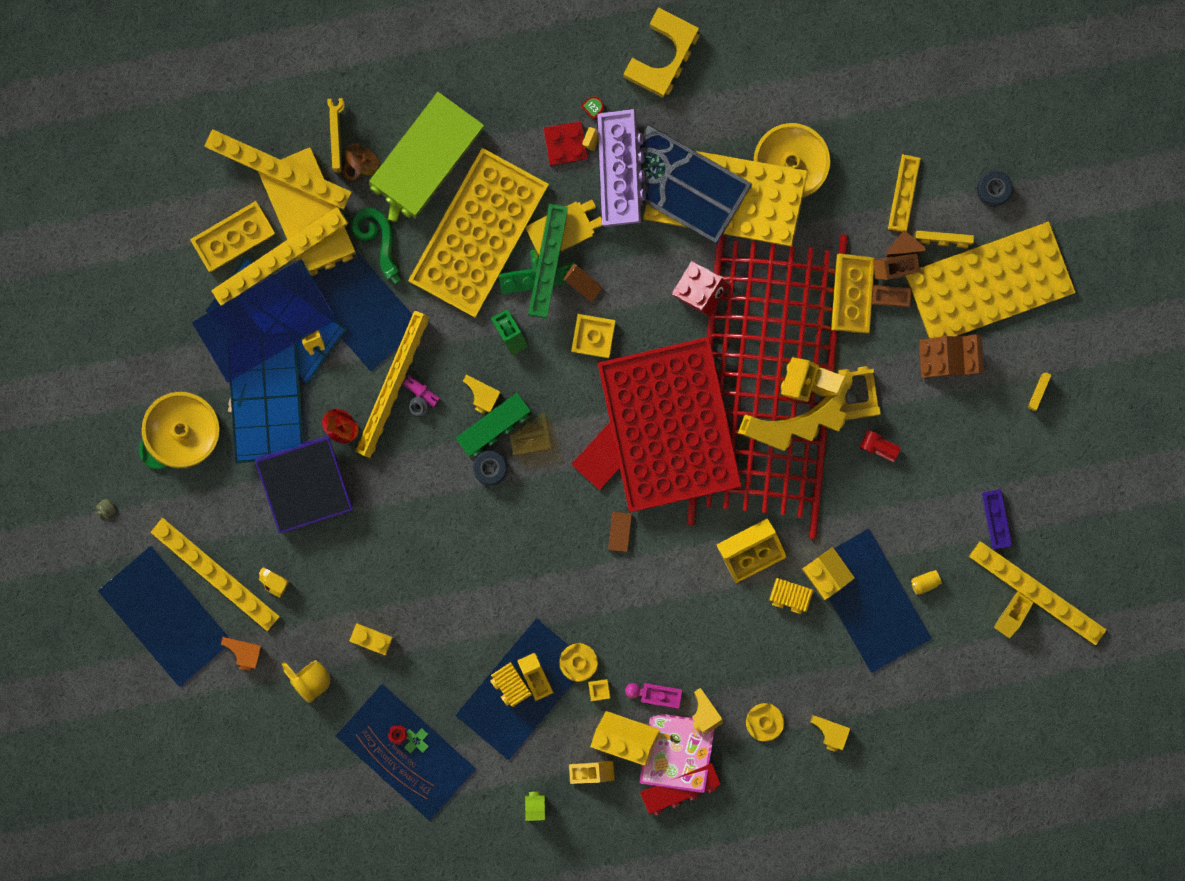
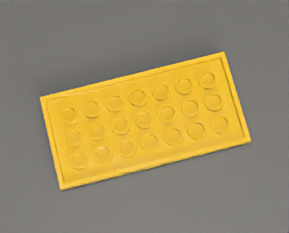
[643,145,808,247]
[408,148,549,318]
[906,222,1075,339]

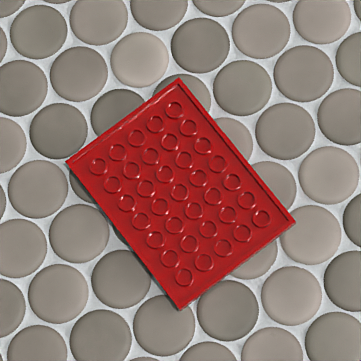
[598,337,742,513]

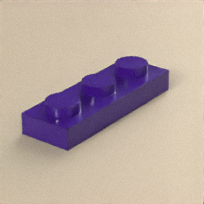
[981,489,1012,550]

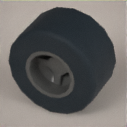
[977,171,1013,207]
[473,451,507,486]

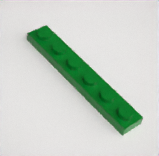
[528,204,568,319]

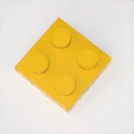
[571,314,616,359]

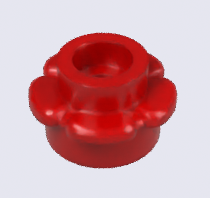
[388,726,407,744]

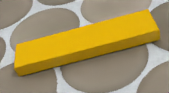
[888,154,921,232]

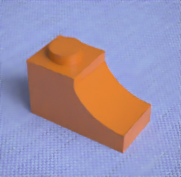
[221,637,261,671]

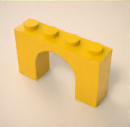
[623,7,700,98]

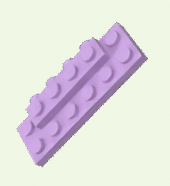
[598,109,646,227]

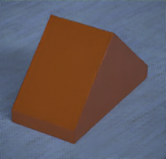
[885,230,925,257]

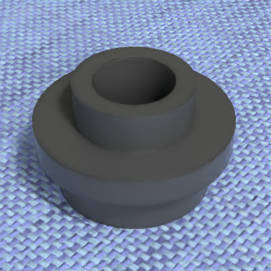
[409,397,428,415]

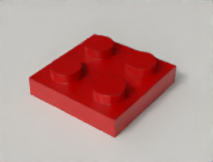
[543,121,587,166]

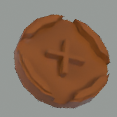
[343,143,379,181]

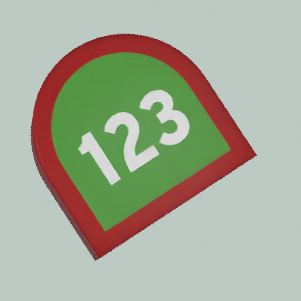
[581,97,603,120]

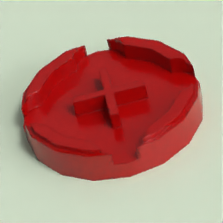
[322,408,358,444]

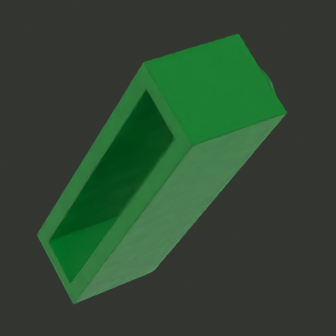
[455,393,531,458]

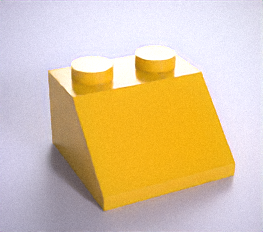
[801,547,855,600]

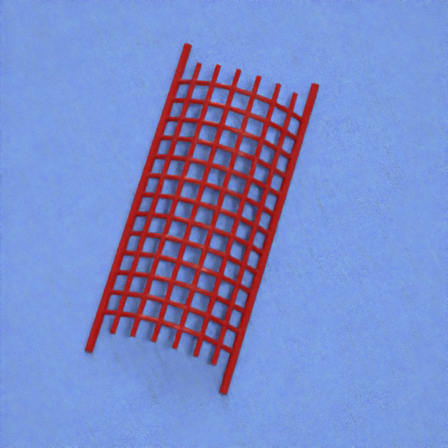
[687,234,848,539]

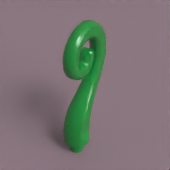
[351,208,401,285]

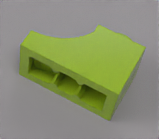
[525,791,546,821]

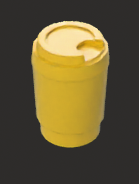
[911,570,942,595]

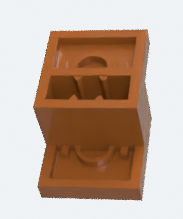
[919,334,984,378]

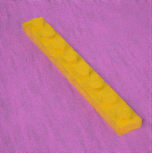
[204,129,352,210]
[211,207,349,307]
[355,311,429,458]
[150,518,280,631]
[969,541,1107,645]

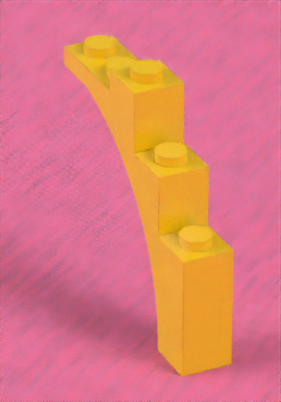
[738,371,853,451]

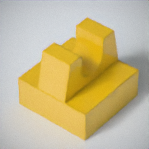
[301,329,325,355]

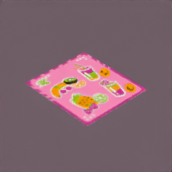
[640,714,714,793]

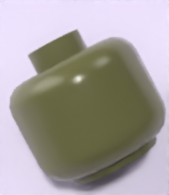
[96,499,116,520]

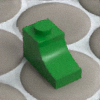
[491,309,528,356]

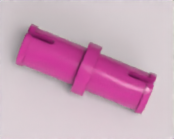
[402,375,440,407]

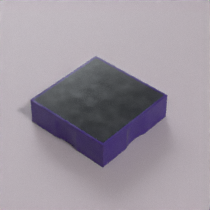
[255,435,353,534]

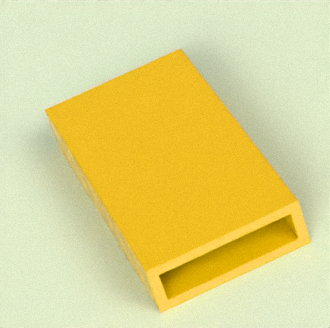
[259,147,356,278]

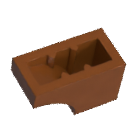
[873,253,920,280]

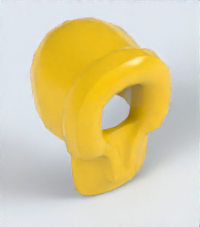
[282,660,330,703]

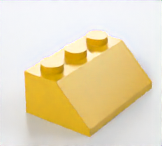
[716,518,787,583]
[590,711,661,766]

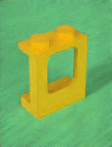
[838,366,880,420]

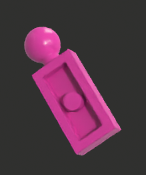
[625,683,682,709]

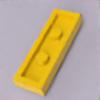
[914,231,974,248]

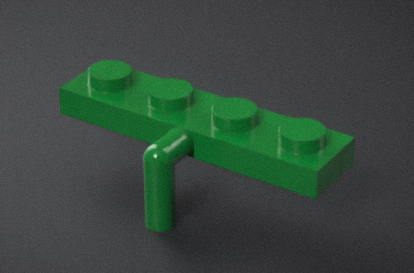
[499,250,574,294]

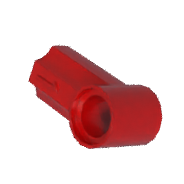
[860,430,901,462]

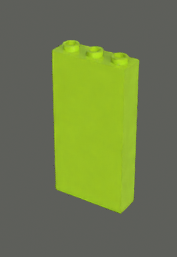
[369,92,484,219]

